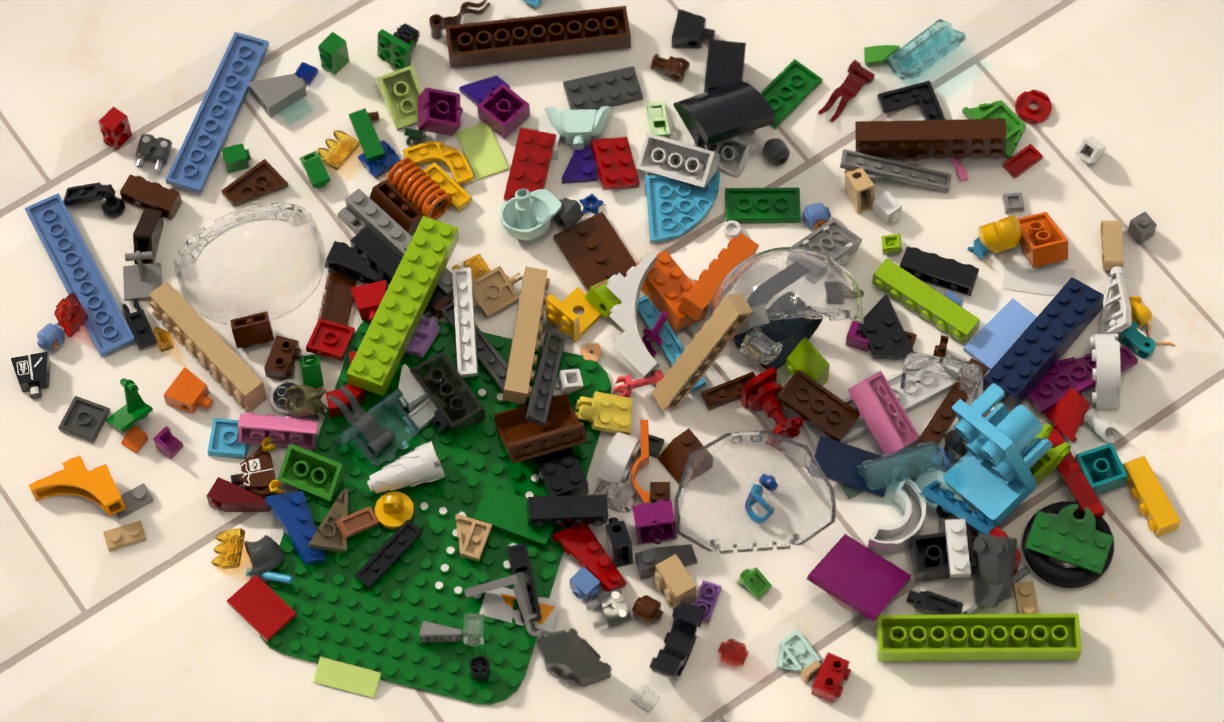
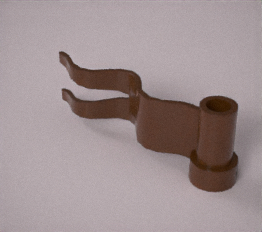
[429,0,490,39]

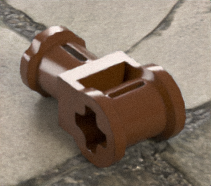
[651,54,690,82]

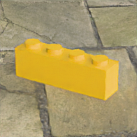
[1123,456,1181,537]

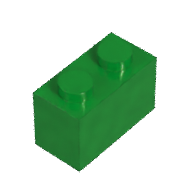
[318,31,349,75]

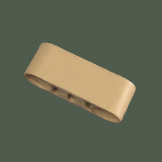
[1101,221,1124,270]

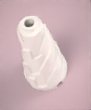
[367,441,445,494]

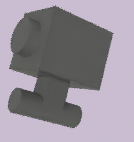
[553,198,584,230]

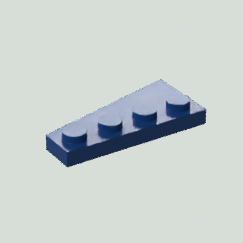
[264,491,326,565]

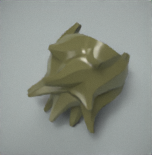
[284,385,328,420]

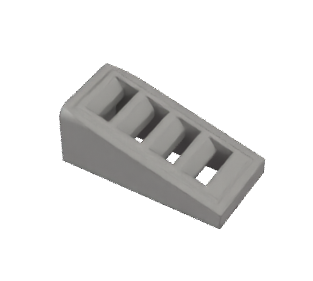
[419,621,463,642]

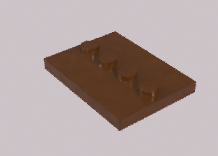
[553,211,636,293]

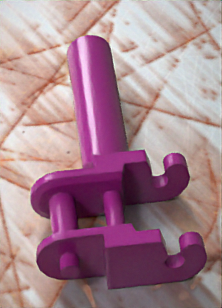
[642,311,669,357]

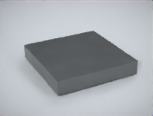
[58,396,111,443]

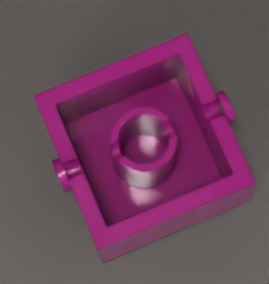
[477,83,530,139]
[418,87,463,136]
[632,500,677,545]

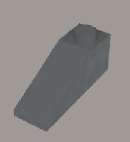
[635,544,698,580]

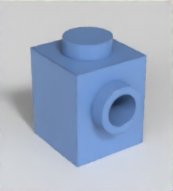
[569,567,601,602]

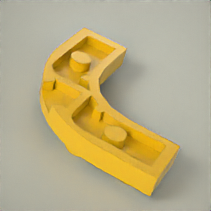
[403,142,474,185]

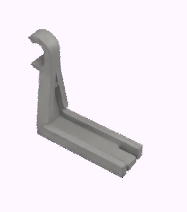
[464,572,543,636]

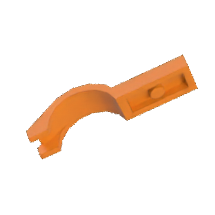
[631,420,650,504]

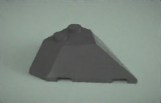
[537,628,612,687]

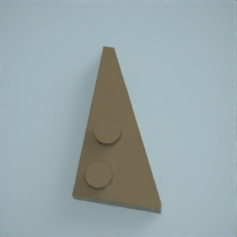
[308,488,348,553]

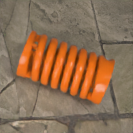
[387,158,452,220]

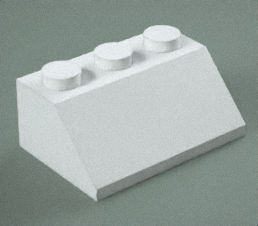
[693,134,758,178]

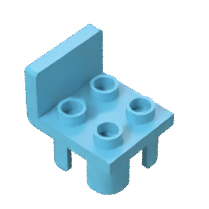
[943,383,1053,526]

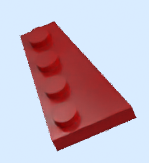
[552,524,627,592]

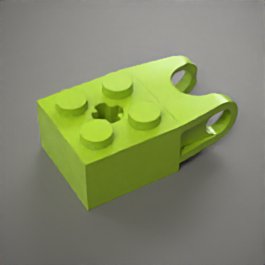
[1020,424,1071,486]

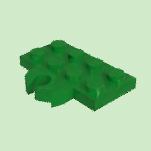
[1025,504,1114,575]

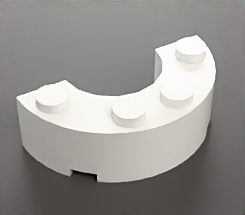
[1090,334,1121,410]
[868,476,926,553]

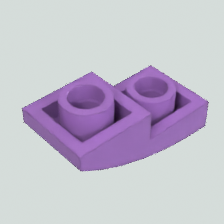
[694,580,722,623]

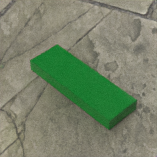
[348,108,385,162]

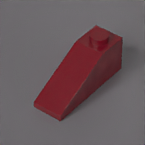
[207,477,271,512]

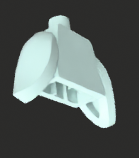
[544,106,613,150]

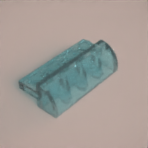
[886,19,966,80]
[856,441,945,490]

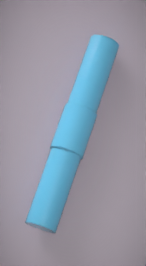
[246,569,294,584]

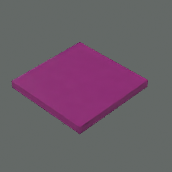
[807,534,912,622]

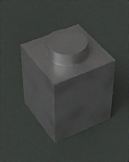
[1128,211,1157,245]

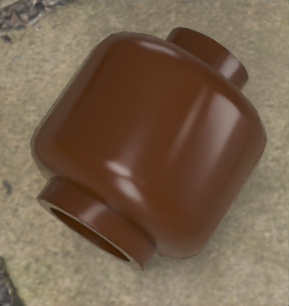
[632,595,663,625]

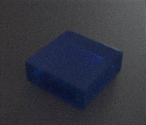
[295,62,318,85]

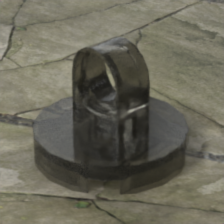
[943,430,968,464]

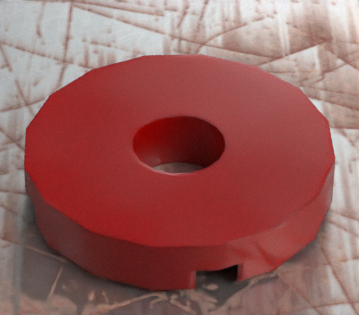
[1015,90,1052,124]

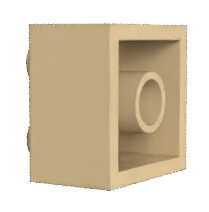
[654,554,697,609]

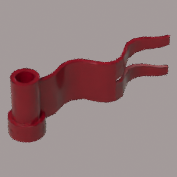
[818,60,875,123]

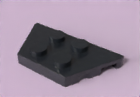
[859,295,916,361]

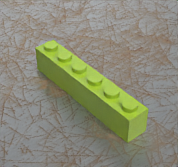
[872,258,980,344]

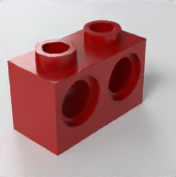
[98,106,132,150]

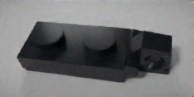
[63,182,116,206]
[906,590,964,615]

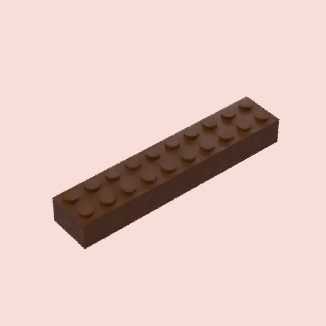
[445,6,631,68]

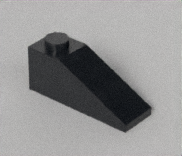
[325,241,380,284]

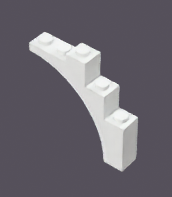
[606,251,660,378]

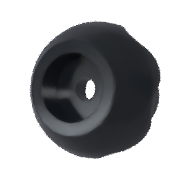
[102,196,125,218]

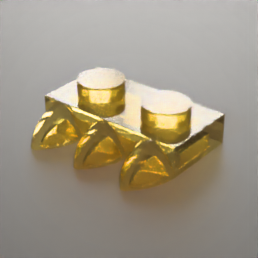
[317,130,360,171]
[211,528,245,570]

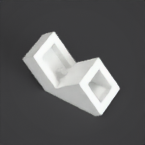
[552,369,583,397]

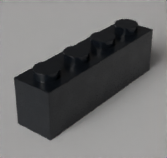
[900,246,979,296]
[526,494,608,528]

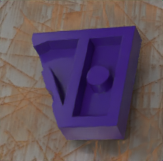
[459,75,510,106]
[562,146,598,184]

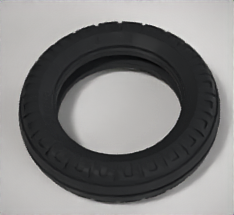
[1023,501,1114,588]

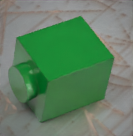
[222,143,251,173]

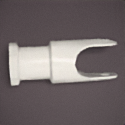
[1084,408,1125,448]

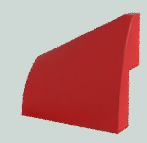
[1045,387,1090,443]

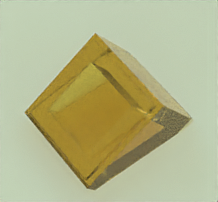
[153,327,174,352]

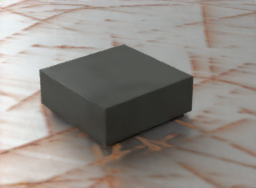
[639,434,664,458]

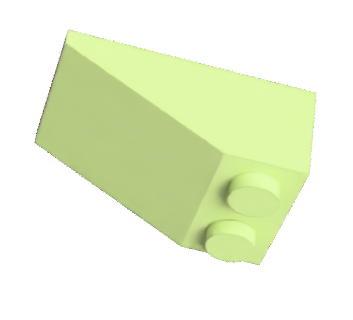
[375,65,422,129]

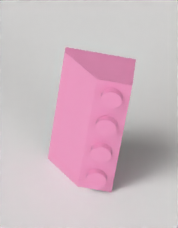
[848,371,919,457]
[238,413,318,450]

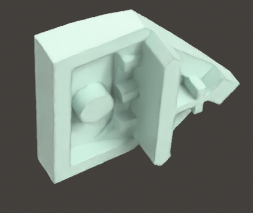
[776,629,822,672]

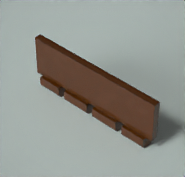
[318,269,357,326]

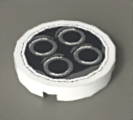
[269,379,303,416]

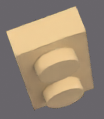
[103,520,147,552]
[1013,581,1039,614]

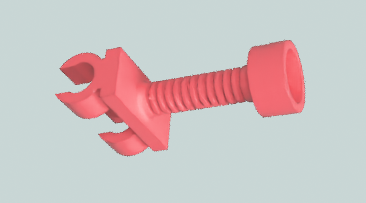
[613,370,664,398]

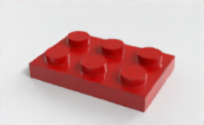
[590,137,640,190]

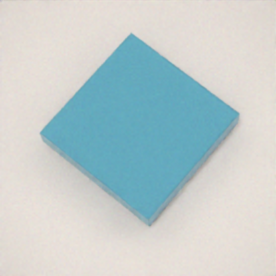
[207,418,249,459]

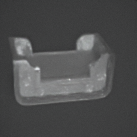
[900,352,982,402]

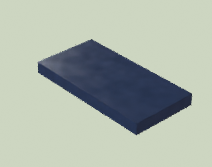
[809,436,894,498]

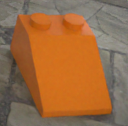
[1018,212,1068,268]

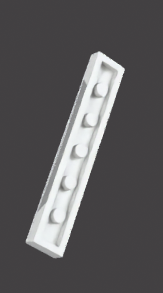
[452,267,478,378]

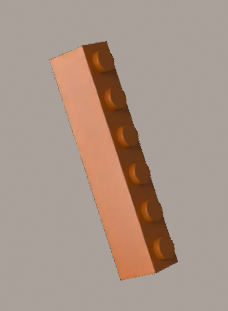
[678,233,759,321]

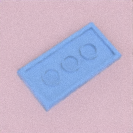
[963,298,1037,371]

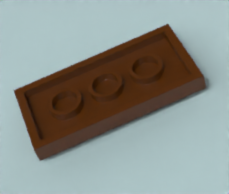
[776,369,860,442]

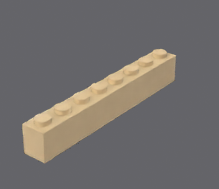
[502,266,550,404]
[652,294,753,411]

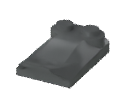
[974,533,1017,608]

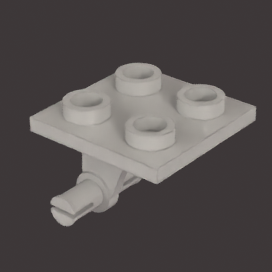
[123,250,162,301]

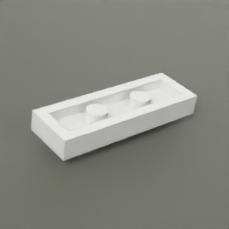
[945,519,971,578]

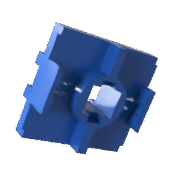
[358,140,400,179]

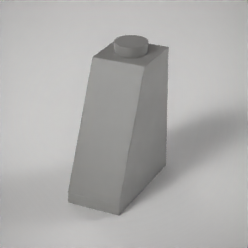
[248,73,307,118]

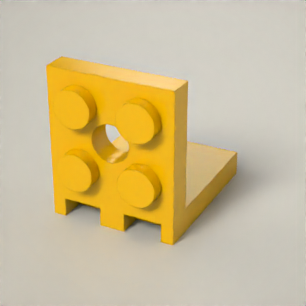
[546,287,603,343]

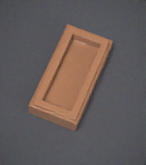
[335,506,380,539]

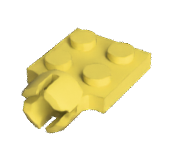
[575,391,632,435]

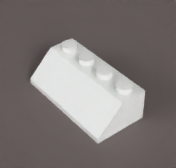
[636,133,721,188]

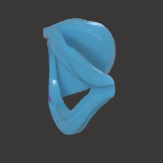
[745,484,775,524]

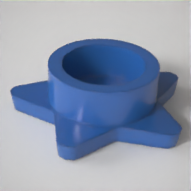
[579,193,603,215]

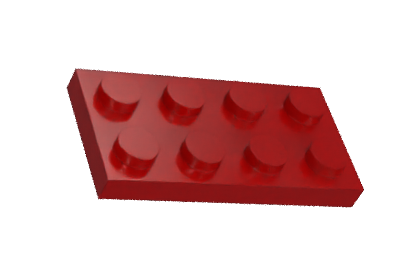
[503,127,557,201]

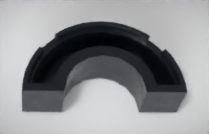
[649,601,704,681]

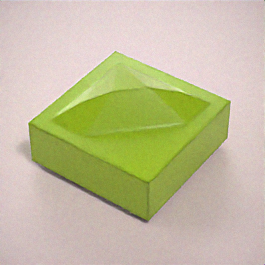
[882,234,902,254]

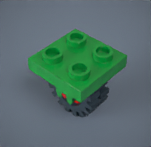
[377,23,420,70]

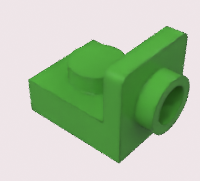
[737,567,772,599]

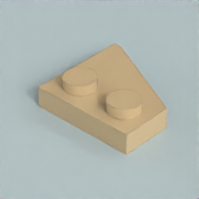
[455,514,492,562]

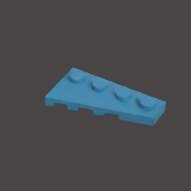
[921,480,996,534]

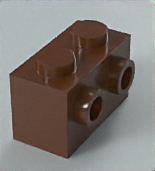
[230,311,274,348]
[264,335,302,381]

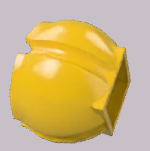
[978,215,1022,253]

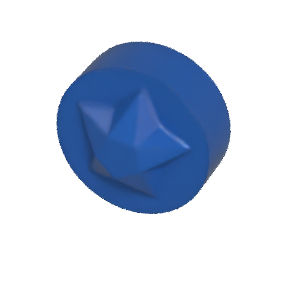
[759,474,778,492]

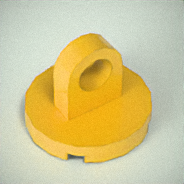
[375,491,414,530]

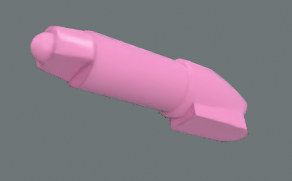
[950,158,968,182]

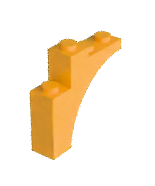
[29,455,126,517]

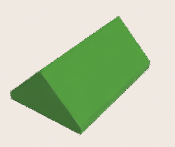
[277,443,344,501]

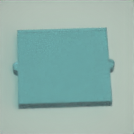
[279,96,314,126]

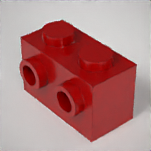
[811,652,852,703]

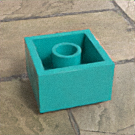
[1075,443,1128,495]

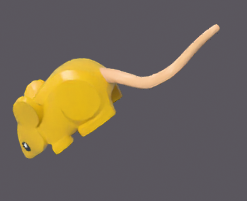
[1129,296,1175,346]

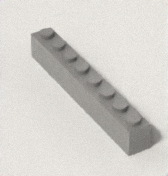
[345,188,454,301]

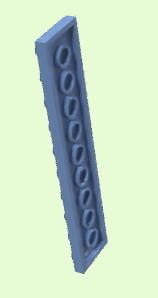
[166,32,269,194]
[24,193,136,357]

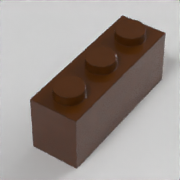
[120,174,182,220]
[369,180,424,235]

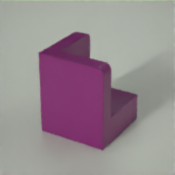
[845,321,869,352]
[153,426,184,460]

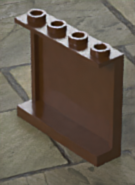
[493,393,588,464]

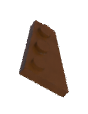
[221,159,289,206]

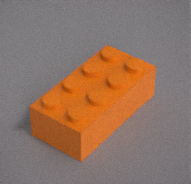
[635,251,708,332]

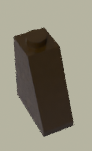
[133,208,164,265]

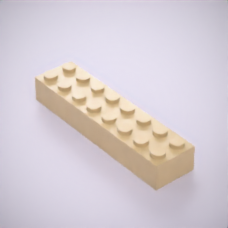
[149,281,267,413]

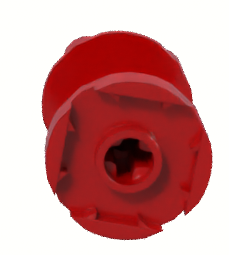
[747,382,804,445]

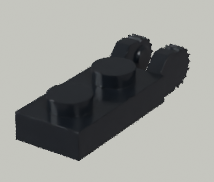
[122,299,157,350]

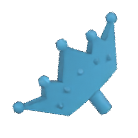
[968,237,992,259]

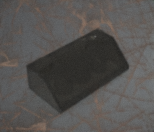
[410,351,485,429]

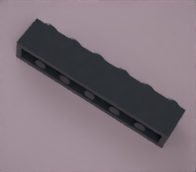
[350,226,445,318]

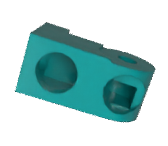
[1119,321,1156,359]

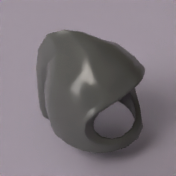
[244,535,284,576]

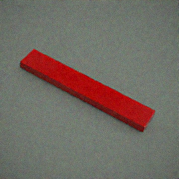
[1048,426,1105,518]

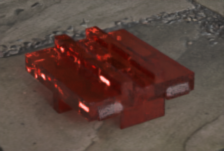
[54,293,89,338]

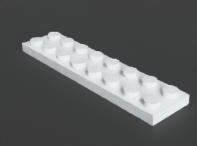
[802,354,953,448]

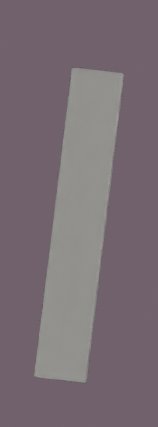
[840,149,951,193]

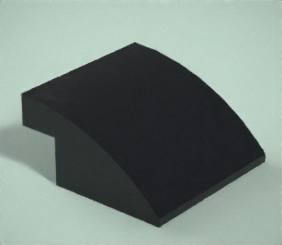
[673,81,776,146]

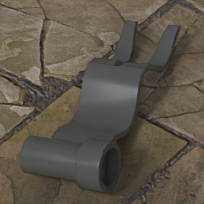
[328,385,395,457]

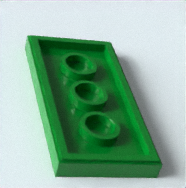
[760,59,823,130]
[725,188,801,224]
[473,485,555,547]

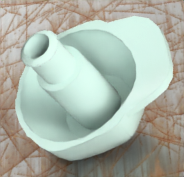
[500,189,562,241]

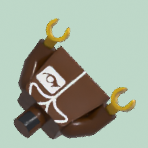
[231,437,282,498]

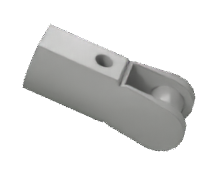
[337,207,368,235]

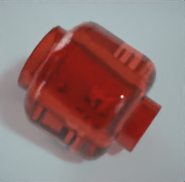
[717,638,749,668]

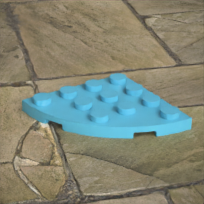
[645,171,720,244]

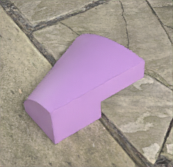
[405,317,441,358]

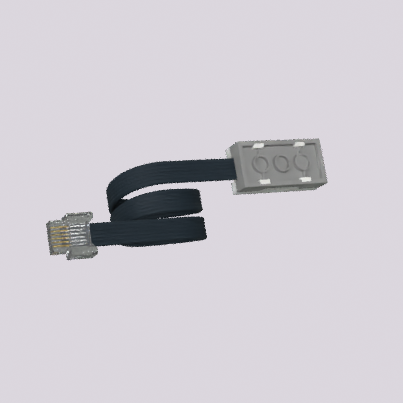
[734,218,863,370]

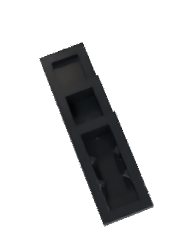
[506,543,542,623]

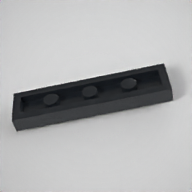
[355,520,423,590]

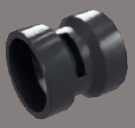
[470,656,491,682]

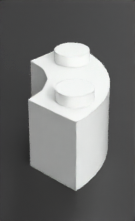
[598,432,640,485]

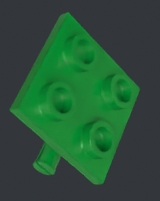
[105,378,153,432]

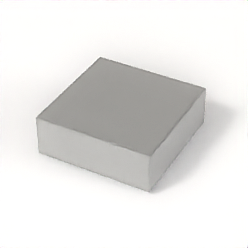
[1002,192,1025,213]

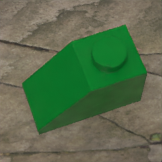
[300,354,324,389]

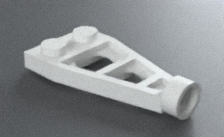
[1098,267,1132,334]

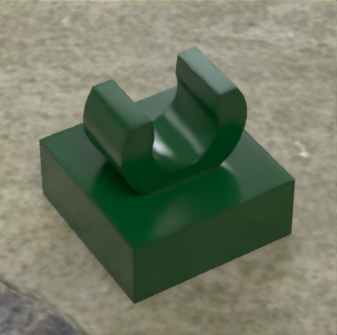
[404,128,426,145]

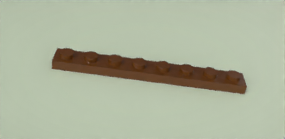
[894,358,988,483]

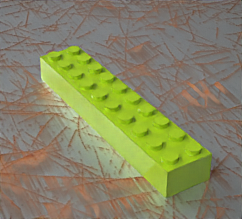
[346,216,459,396]
[876,614,1081,662]

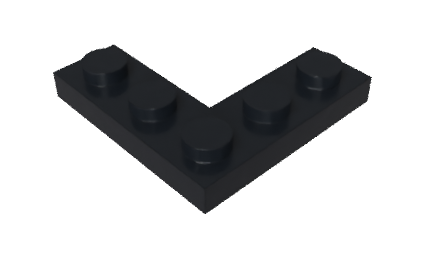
[877,80,946,120]

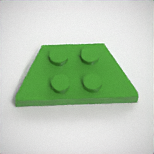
[962,100,1026,160]

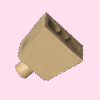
[844,168,874,214]

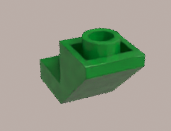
[299,151,331,188]

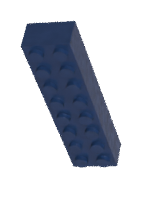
[983,277,1104,409]

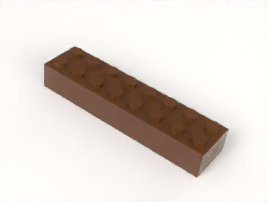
[855,119,1006,160]

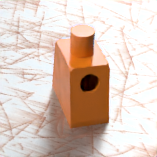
[163,367,213,413]

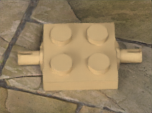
[473,266,523,317]

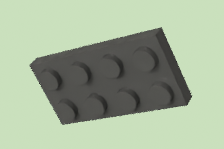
[563,66,643,110]

